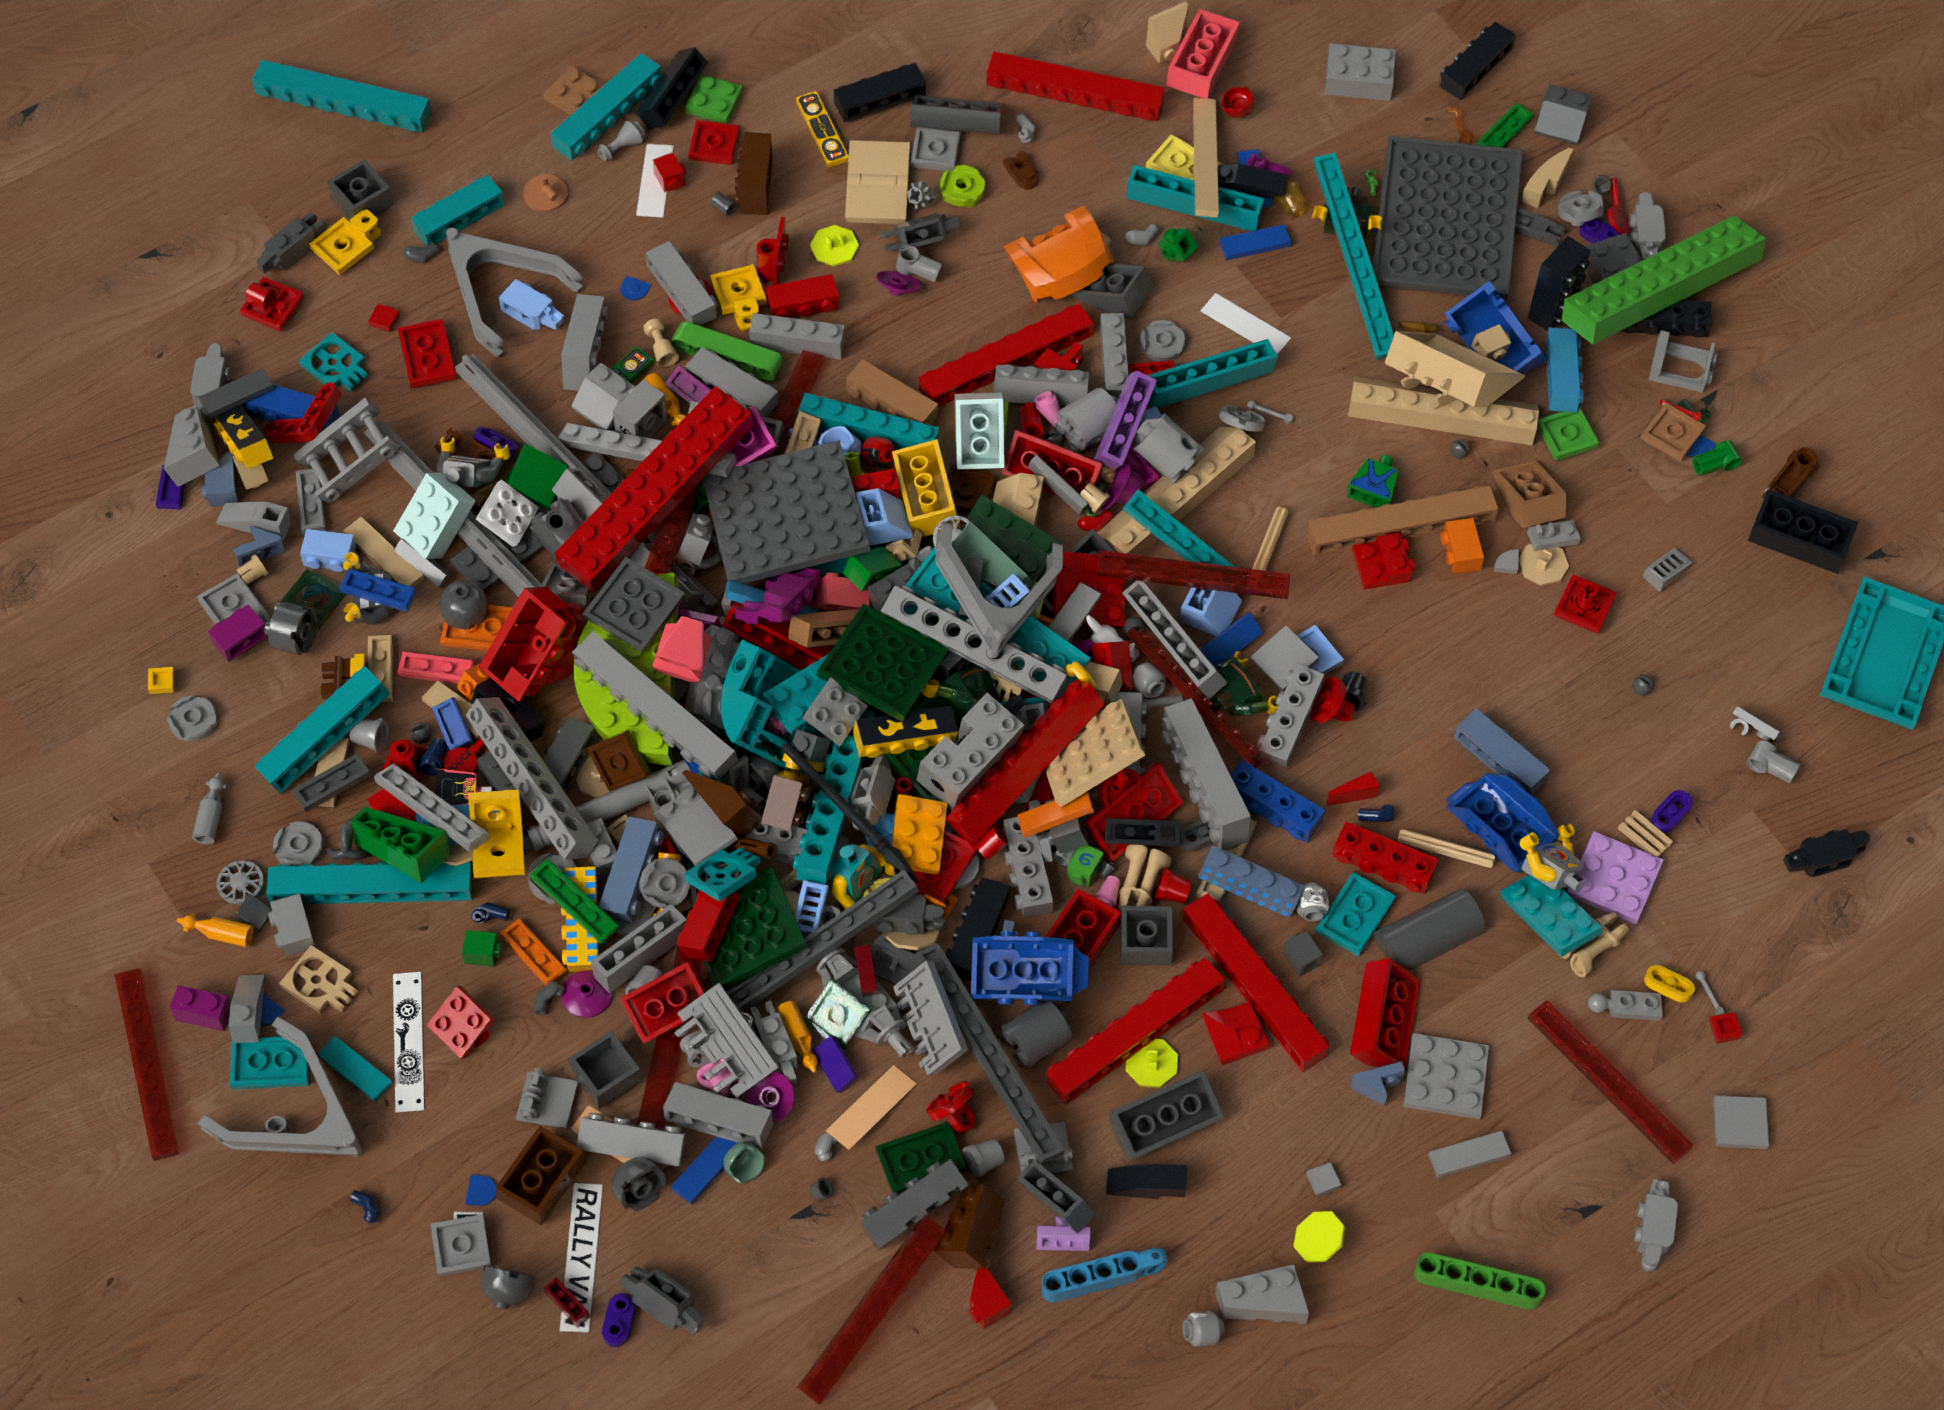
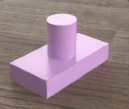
[1037,1217,1090,1251]

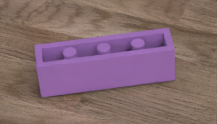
[1094,370,1157,470]

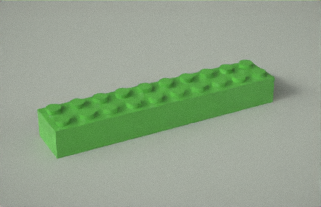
[1562,215,1766,345]

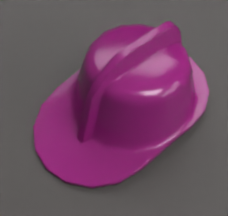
[1101,461,1144,511]

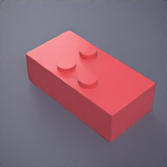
[1166,9,1240,99]

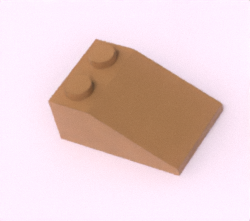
[1493,460,1566,528]

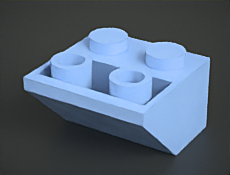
[855,488,913,545]
[1179,570,1242,637]

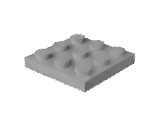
[1403,1033,1489,1119]

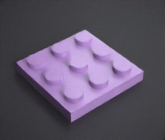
[1567,831,1663,925]

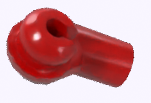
[1077,510,1113,532]

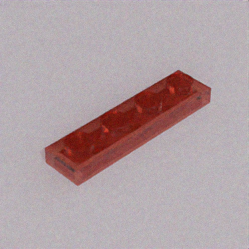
[771,350,825,433]

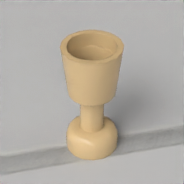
[643,319,679,368]

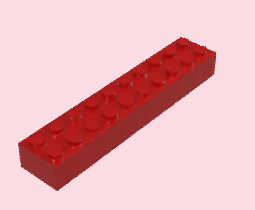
[555,386,753,593]

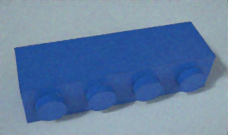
[241,385,340,434]

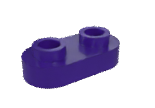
[1579,218,1621,243]
[474,427,518,458]
[1651,790,1693,833]
[602,1293,635,1347]

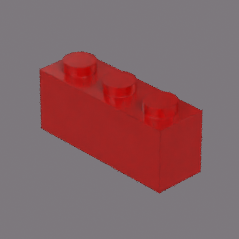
[766,274,839,318]
[677,879,740,962]

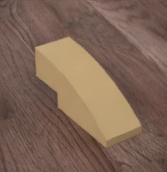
[1521,148,1573,208]

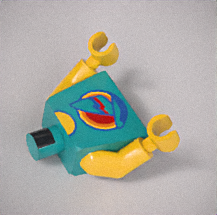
[831,843,896,910]

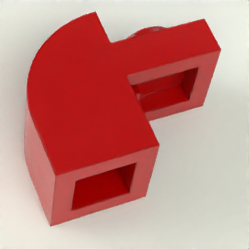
[1034,341,1084,371]

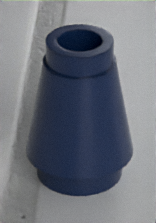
[419,738,447,776]

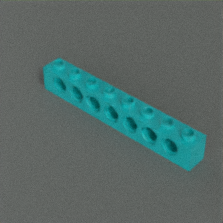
[793,710,875,885]

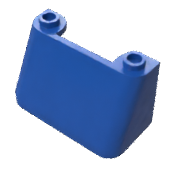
[1444,281,1547,374]

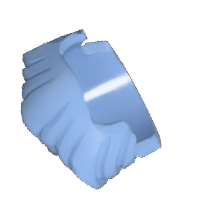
[818,426,862,456]

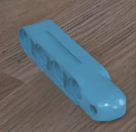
[1041,1247,1169,1302]

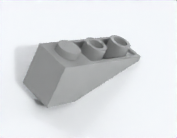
[216,502,292,542]

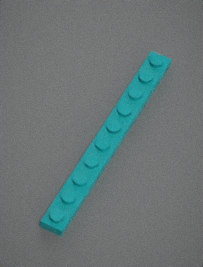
[1313,152,1394,360]

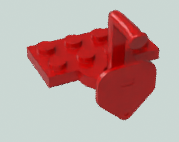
[1083,762,1184,862]

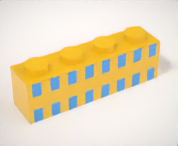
[561,867,599,972]

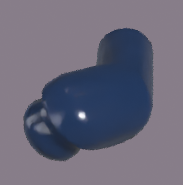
[1358,805,1395,822]
[471,903,510,923]
[350,1190,381,1224]

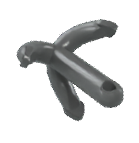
[327,819,369,860]

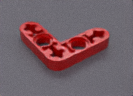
[264,382,341,443]

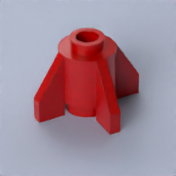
[382,739,427,782]

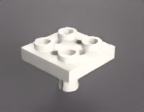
[476,480,539,547]

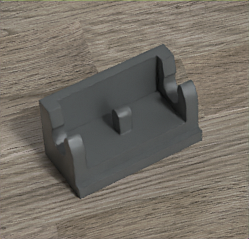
[871,938,920,985]

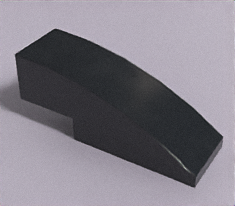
[1106,1164,1188,1199]

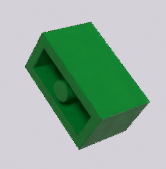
[843,546,902,592]

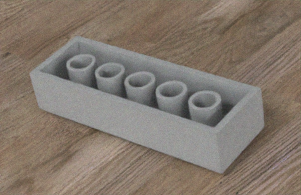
[1161,698,1251,850]

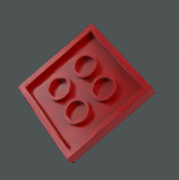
[1053,551,1125,629]

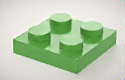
[685,74,743,124]
[1537,407,1599,461]

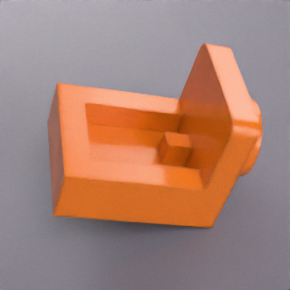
[457,664,490,702]

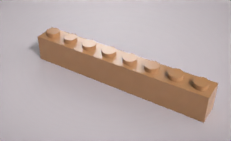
[1306,486,1498,557]

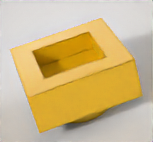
[148,667,175,694]

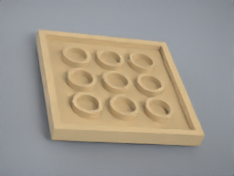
[1045,698,1145,808]

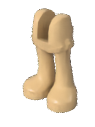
[1118,844,1172,912]
[1562,912,1629,977]

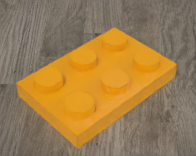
[889,794,947,875]

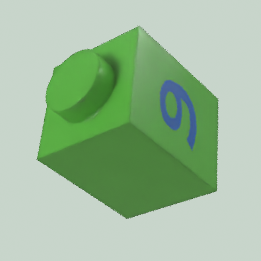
[1067,845,1104,887]

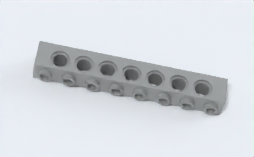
[881,586,1068,704]
[466,697,598,860]

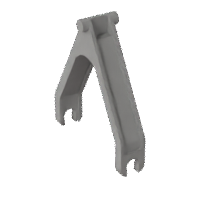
[446,228,583,357]
[935,522,1063,658]
[197,1017,363,1157]

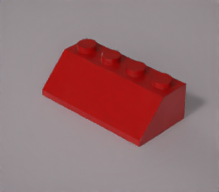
[1350,958,1421,1071]

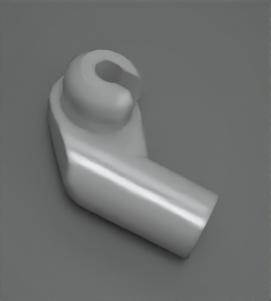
[1016,113,1036,143]
[815,1132,838,1161]

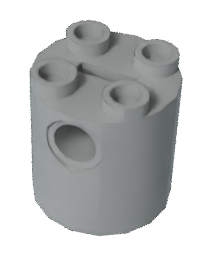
[1055,388,1118,453]
[1134,413,1204,483]

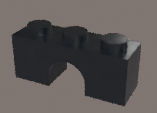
[471,678,546,742]

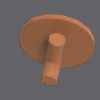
[523,173,568,212]

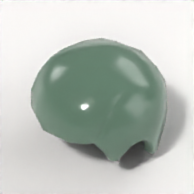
[723,1141,765,1183]

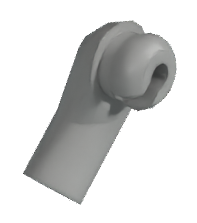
[1125,224,1159,246]

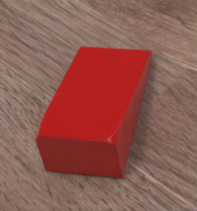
[1326,772,1380,806]

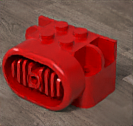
[479,587,589,702]

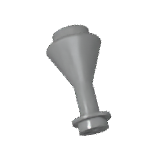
[597,121,645,161]

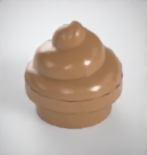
[1101,464,1118,484]

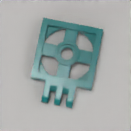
[299,332,368,391]
[684,847,761,902]

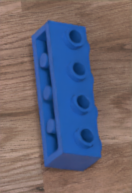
[1230,760,1325,843]

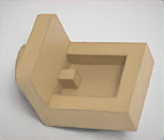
[885,529,922,562]

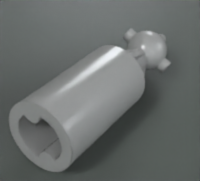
[192,773,226,845]

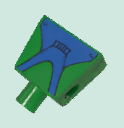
[1346,455,1398,508]

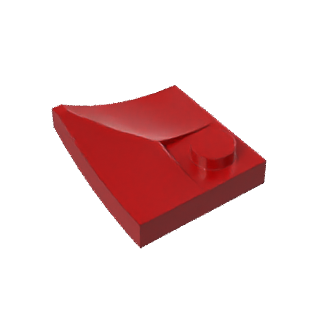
[1202,1002,1269,1066]

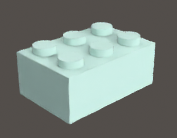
[955,393,1004,469]
[393,473,476,560]

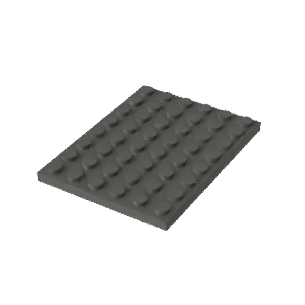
[1373,136,1522,300]

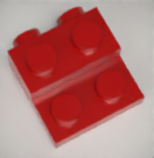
[1352,532,1415,590]

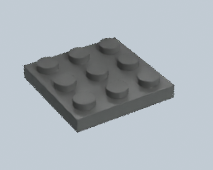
[583,557,686,654]

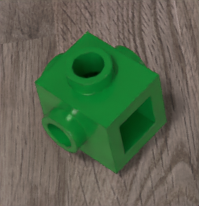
[1157,228,1199,262]

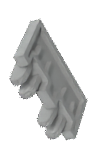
[893,960,968,1076]
[675,983,780,1098]

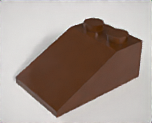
[682,769,763,837]

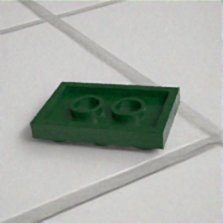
[875,1122,967,1194]

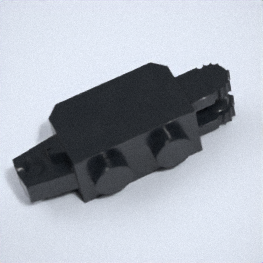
[1783,829,1870,878]

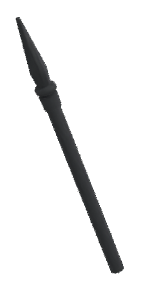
[781,742,920,884]

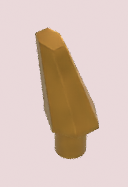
[1399,321,1436,333]

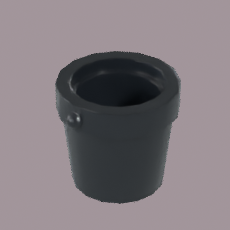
[1342,672,1367,712]

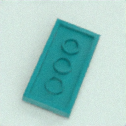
[1500,875,1602,957]

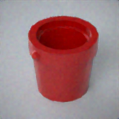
[1155,868,1192,904]

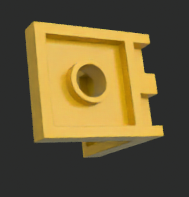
[468,790,525,878]

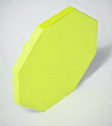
[810,225,859,266]
[1125,1039,1178,1088]
[1294,1211,1345,1262]

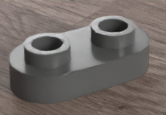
[1180,820,1213,851]

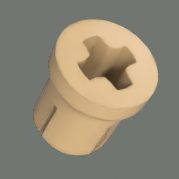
[1080,482,1110,514]
[236,554,268,585]

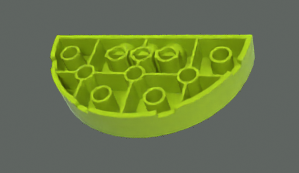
[574,573,679,765]

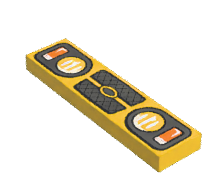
[796,91,849,168]

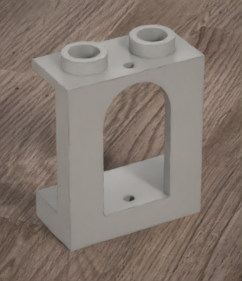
[1648,330,1717,393]

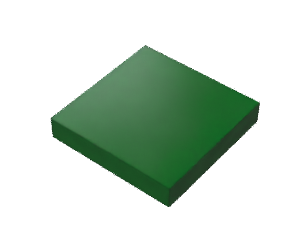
[507,444,567,508]

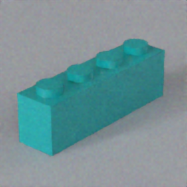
[411,174,505,246]

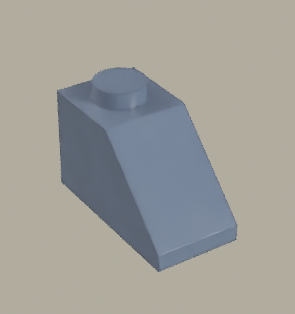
[201,452,239,507]

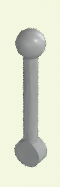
[1247,400,1293,424]
[1696,971,1725,1015]

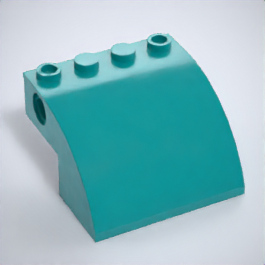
[721,639,823,771]

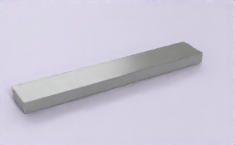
[374,763,490,852]

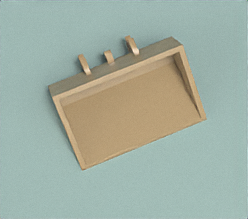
[1384,331,1525,407]

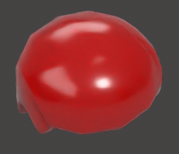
[1221,87,1255,119]

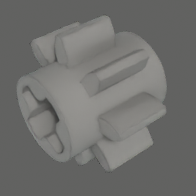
[907,181,936,209]

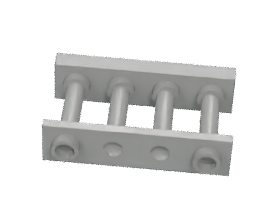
[293,398,401,503]

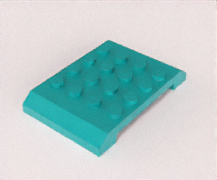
[1819,577,1944,730]

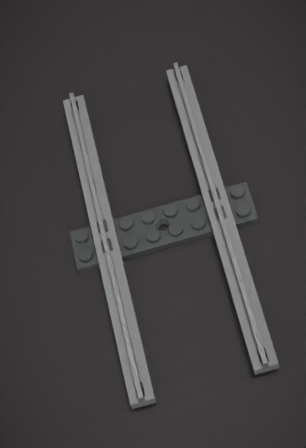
[363,354,718,614]

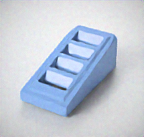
[985,573,1030,608]
[795,880,829,934]

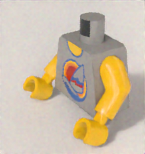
[1520,824,1586,892]

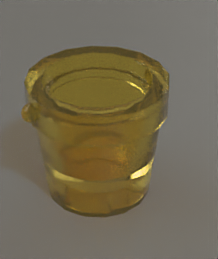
[1273,182,1309,219]

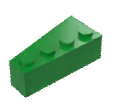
[350,807,451,883]

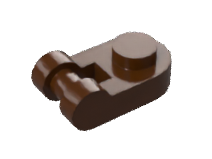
[1003,151,1039,190]

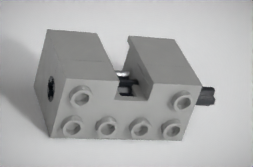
[917,693,1025,811]

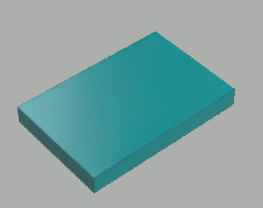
[1315,872,1397,957]
[230,1035,311,1090]

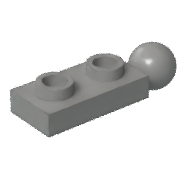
[1588,990,1663,1021]

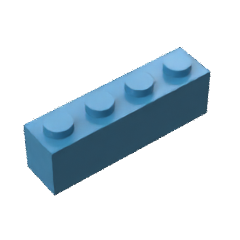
[1545,328,1584,412]

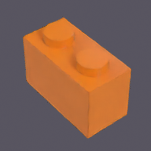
[1440,518,1484,574]

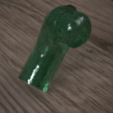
[1677,399,1711,424]

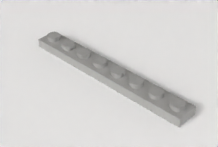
[557,423,737,477]

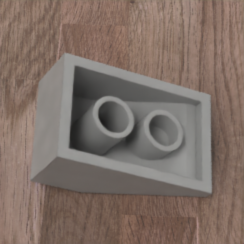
[653,786,738,866]

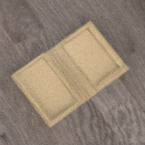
[845,140,910,224]

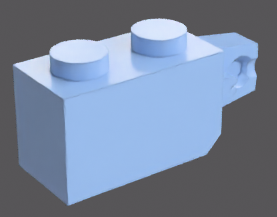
[499,279,565,330]

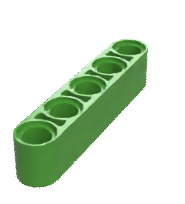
[671,322,784,381]
[1414,1253,1546,1310]

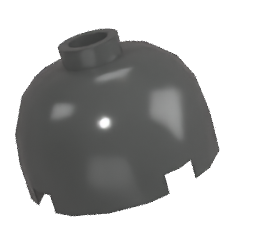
[440,580,489,630]
[748,755,781,799]
[612,1157,666,1211]
[481,1265,535,1309]

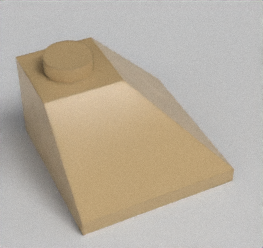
[1146,1,1188,64]

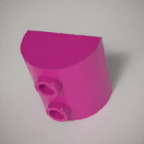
[728,405,778,467]

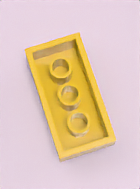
[892,439,960,537]

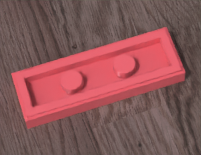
[398,652,475,684]

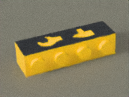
[213,405,273,470]
[852,706,958,758]

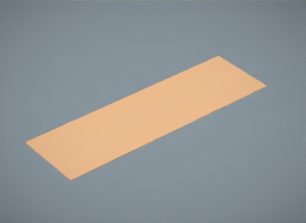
[826,1065,917,1150]

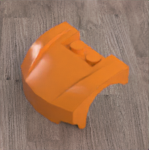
[1003,205,1114,302]

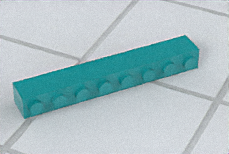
[252,60,432,133]
[267,862,473,905]

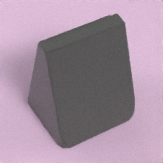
[236,894,272,932]

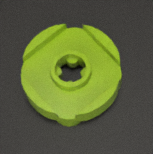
[940,165,985,208]

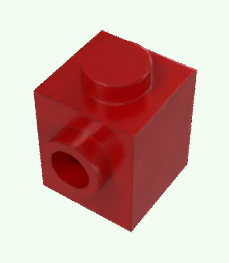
[652,152,687,193]

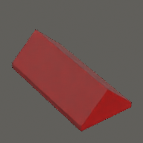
[1001,429,1103,507]

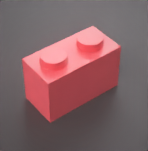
[816,573,869,611]

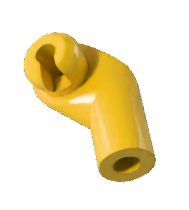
[1065,661,1097,690]

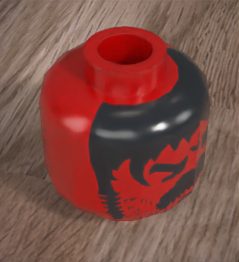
[861,436,896,468]

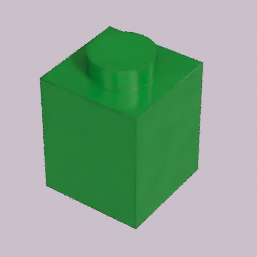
[462,930,502,967]

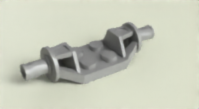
[816,948,914,1059]

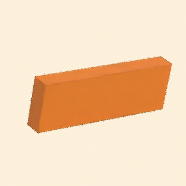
[1018,791,1094,838]
[500,918,567,986]

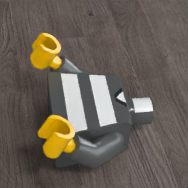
[436,437,511,487]
[343,552,395,625]

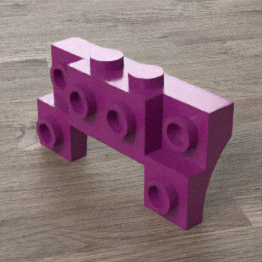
[735,567,821,625]

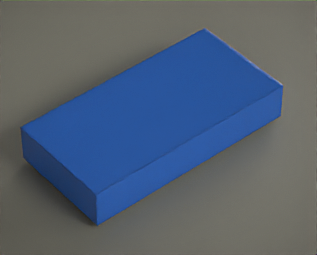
[432,697,474,750]

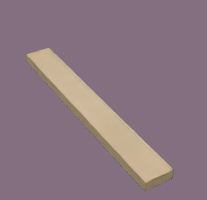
[1193,97,1219,217]

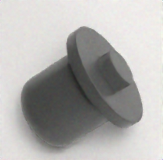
[1098,859,1117,879]

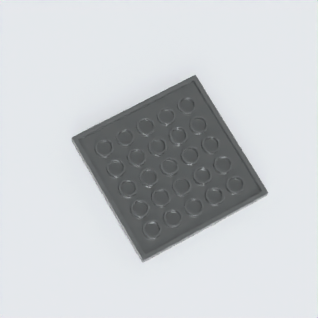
[703,440,871,584]

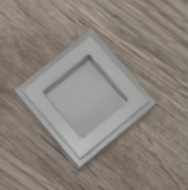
[1306,1162,1341,1197]

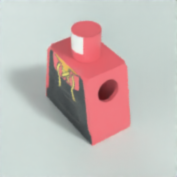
[436,769,493,806]

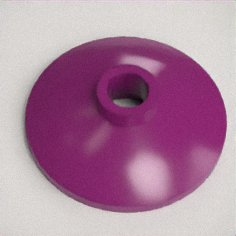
[876,271,921,296]
[561,970,612,1018]
[745,1071,795,1123]

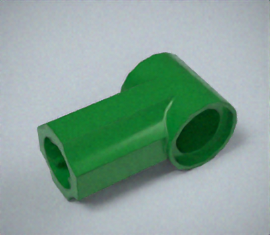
[1692,440,1743,476]

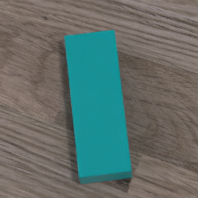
[317,1036,392,1102]

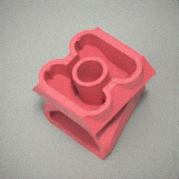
[653,616,713,683]

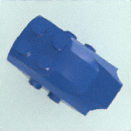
[1446,773,1559,873]
[971,931,1089,1005]

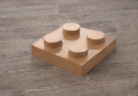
[543,66,604,115]
[1641,403,1706,462]

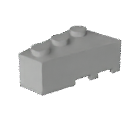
[164,405,220,487]
[1215,1265,1309,1325]

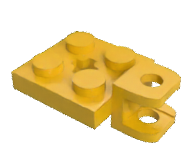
[309,210,381,276]
[710,264,767,331]

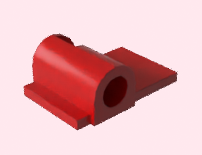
[756,217,789,285]

